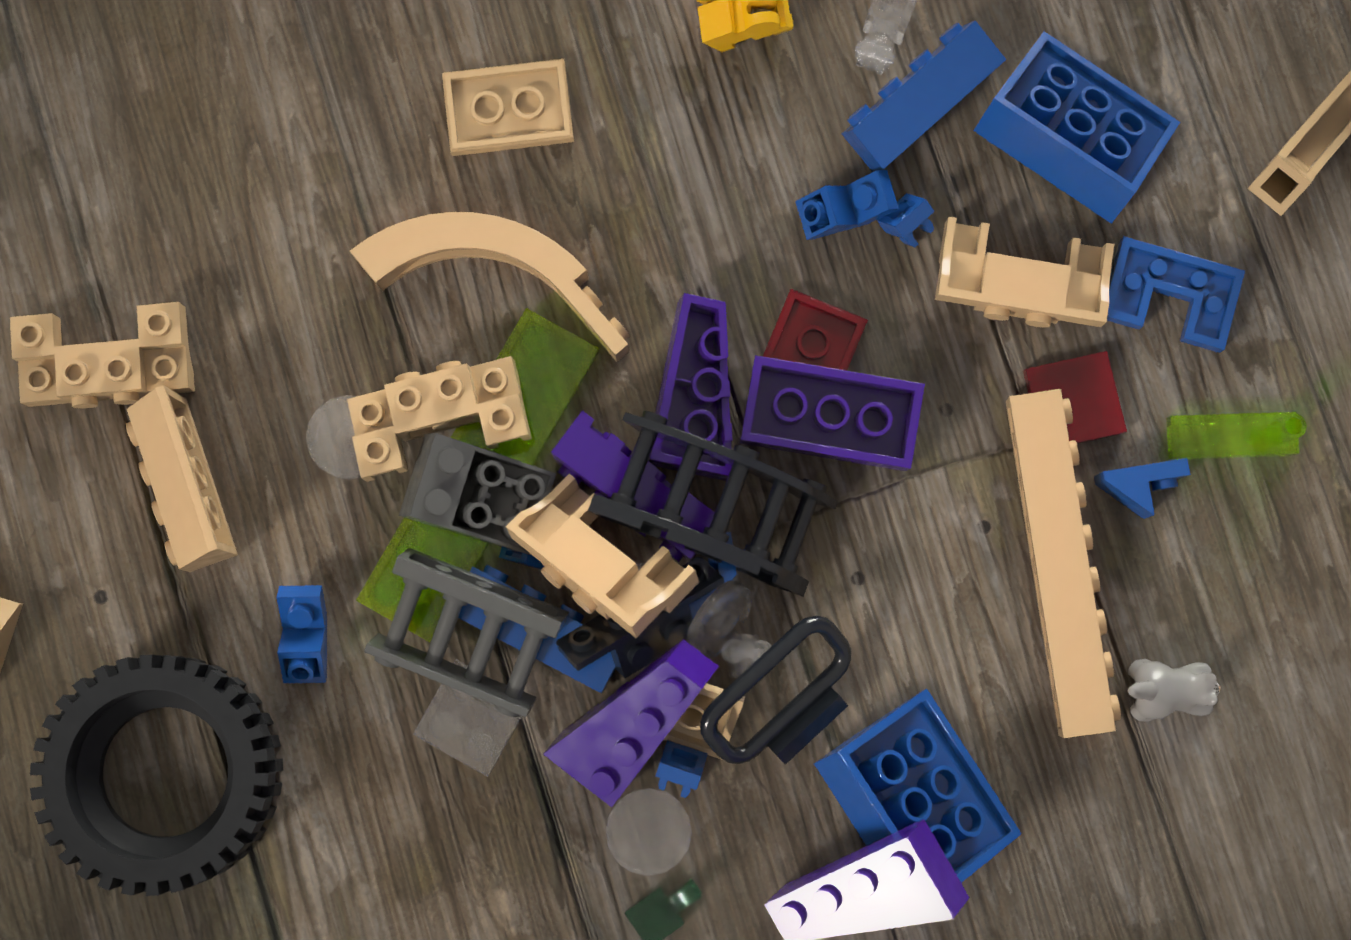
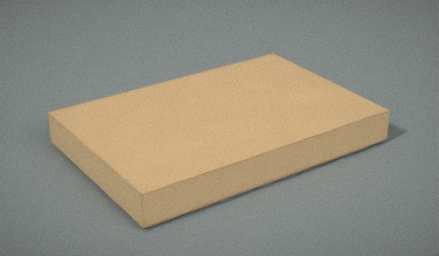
[442,59,574,156]

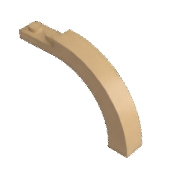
[1248,70,1351,216]
[350,212,630,362]

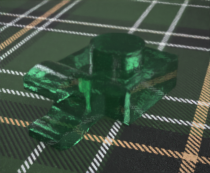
[624,879,702,940]

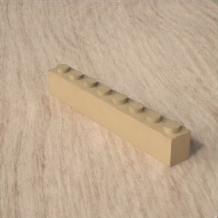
[1006,389,1121,738]

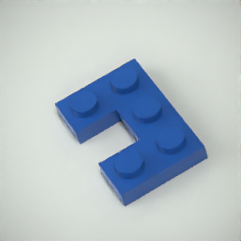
[1107,236,1245,353]

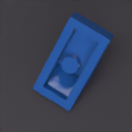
[1094,458,1191,519]

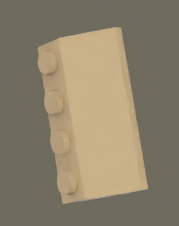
[126,385,238,572]

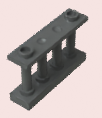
[364,548,569,717]

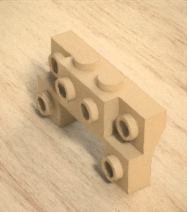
[935,217,1115,328]
[10,302,195,408]
[347,356,532,482]
[506,474,699,638]

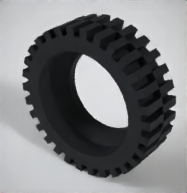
[30,655,283,896]

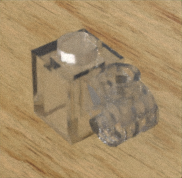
[855,0,918,75]

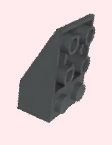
[399,433,556,555]

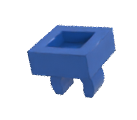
[877,193,935,247]
[655,740,708,798]

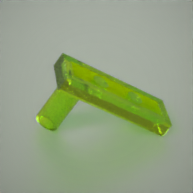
[1166,412,1307,459]

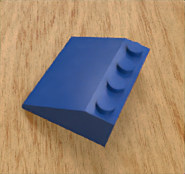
[973,31,1180,224]
[814,688,1022,883]

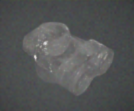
[721,634,772,677]

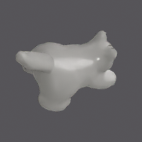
[1127,659,1221,722]

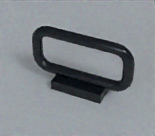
[700,615,851,765]

